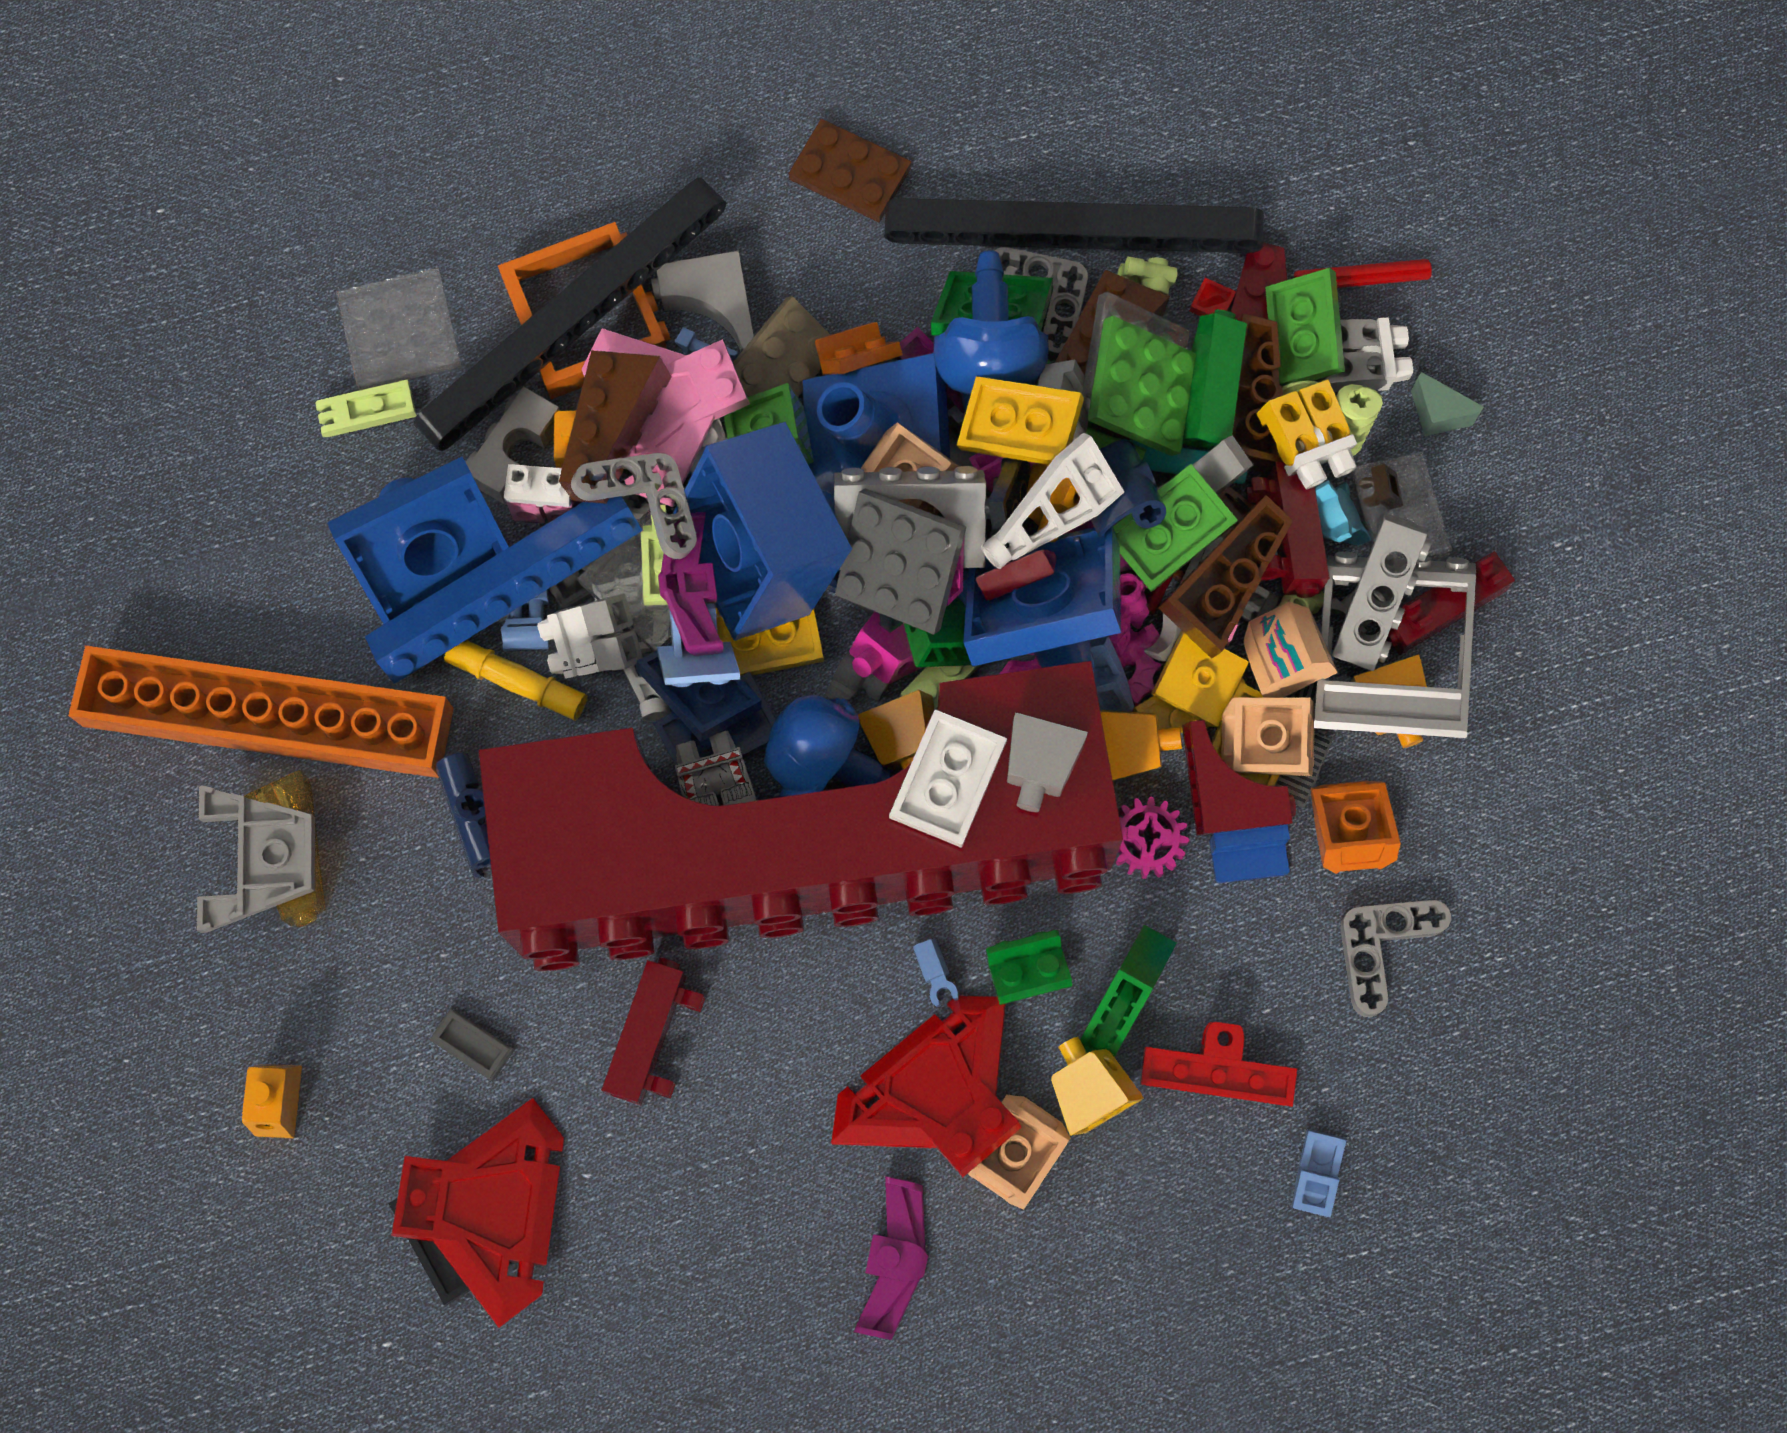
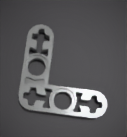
[995,247,1088,360]
[571,453,697,559]
[1340,900,1451,1017]

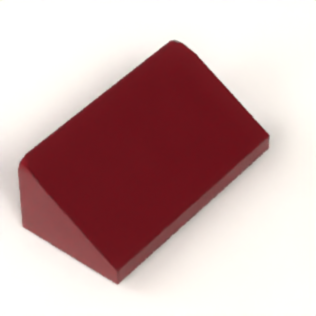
[976,550,1057,601]

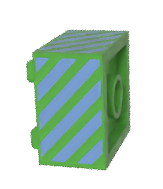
[724,383,814,464]

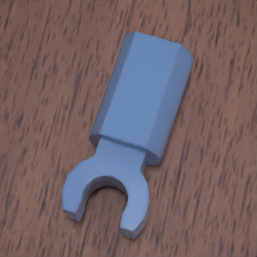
[913,938,959,1008]

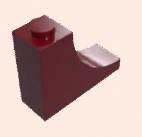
[1182,720,1296,836]

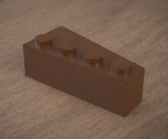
[1055,270,1170,389]
[1209,313,1283,473]
[559,350,672,504]
[1158,495,1293,659]

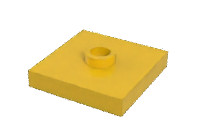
[1151,631,1249,728]

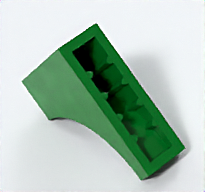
[1080,924,1177,1057]

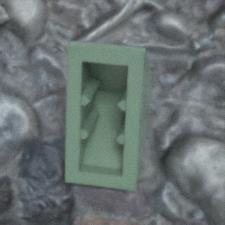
[1411,372,1484,436]

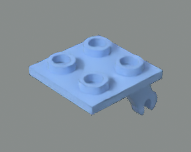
[657,603,740,687]

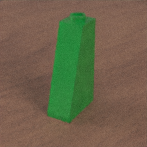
[1182,309,1247,450]

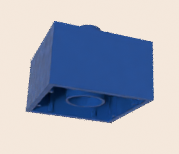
[673,422,852,641]

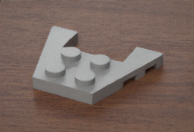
[197,786,315,933]

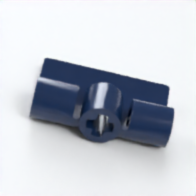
[1091,440,1166,537]
[436,752,491,878]

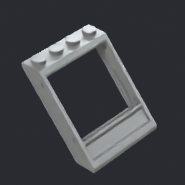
[1314,552,1476,738]

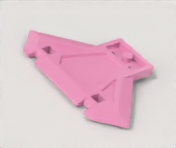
[581,328,750,507]

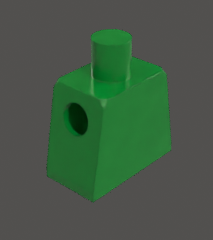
[904,598,972,668]

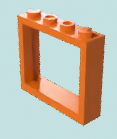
[498,222,670,399]

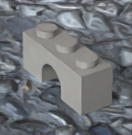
[466,386,560,505]

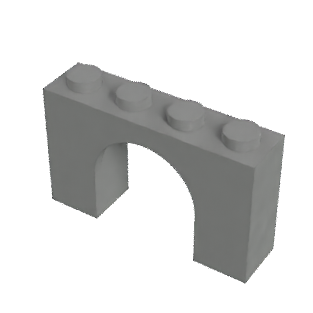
[834,466,986,570]

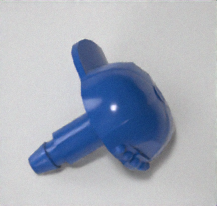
[933,250,1049,395]
[764,695,894,798]

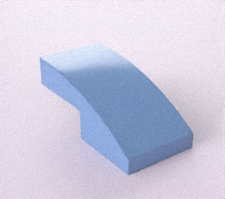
[1090,636,1134,712]
[1292,1129,1346,1218]

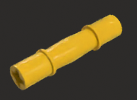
[444,640,588,721]

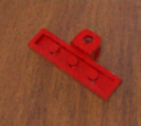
[1140,1022,1297,1107]

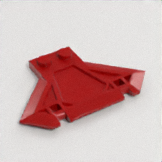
[831,996,1022,1178]
[391,1098,564,1328]

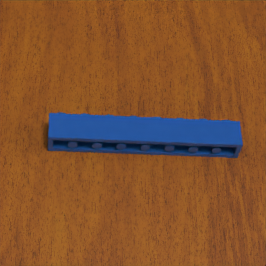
[365,496,643,684]

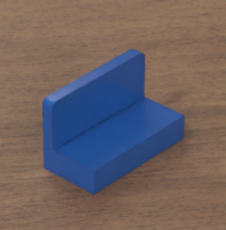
[1209,824,1290,884]

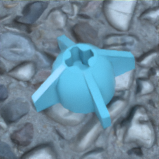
[1315,480,1371,546]

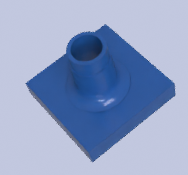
[803,353,950,499]
[327,457,509,624]
[963,526,1121,670]

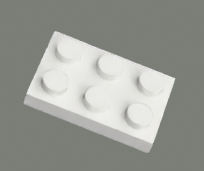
[889,709,1007,848]

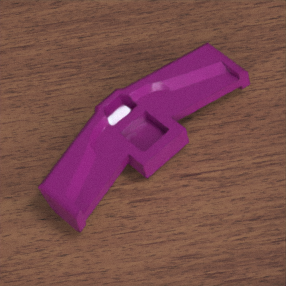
[658,512,724,656]
[853,1177,928,1340]

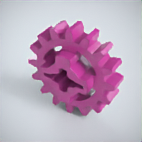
[1116,797,1189,879]

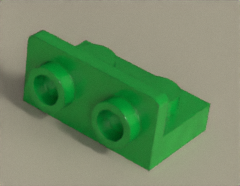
[986,930,1072,1005]

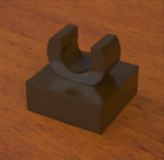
[1359,464,1403,510]

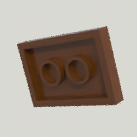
[789,119,912,223]

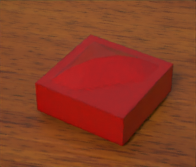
[1189,278,1237,316]

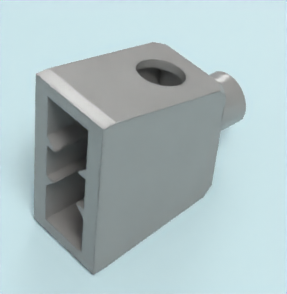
[1007,712,1088,812]

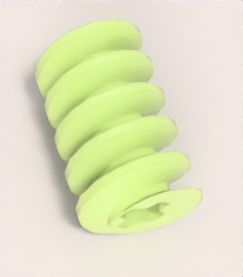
[1336,384,1383,456]

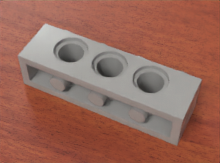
[1332,513,1432,671]

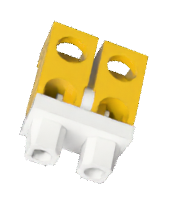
[1256,379,1357,489]

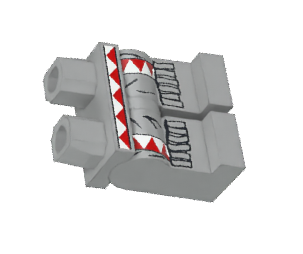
[675,731,757,806]

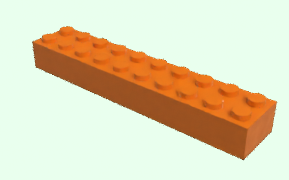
[68,645,454,778]

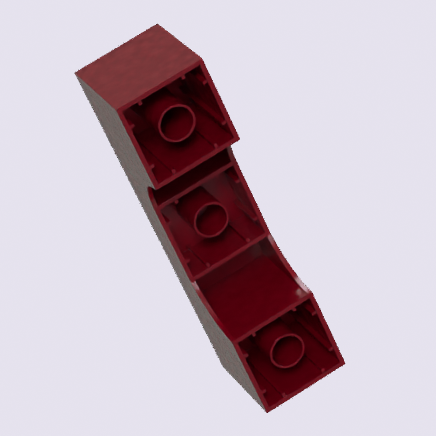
[479,661,1123,971]

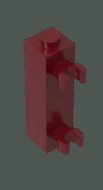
[1245,462,1330,598]
[1386,551,1515,655]
[601,958,706,1106]

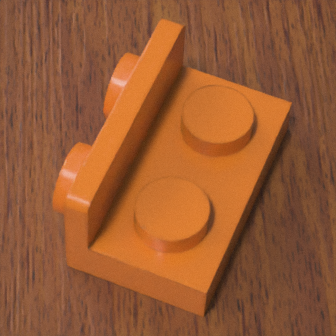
[815,322,903,374]

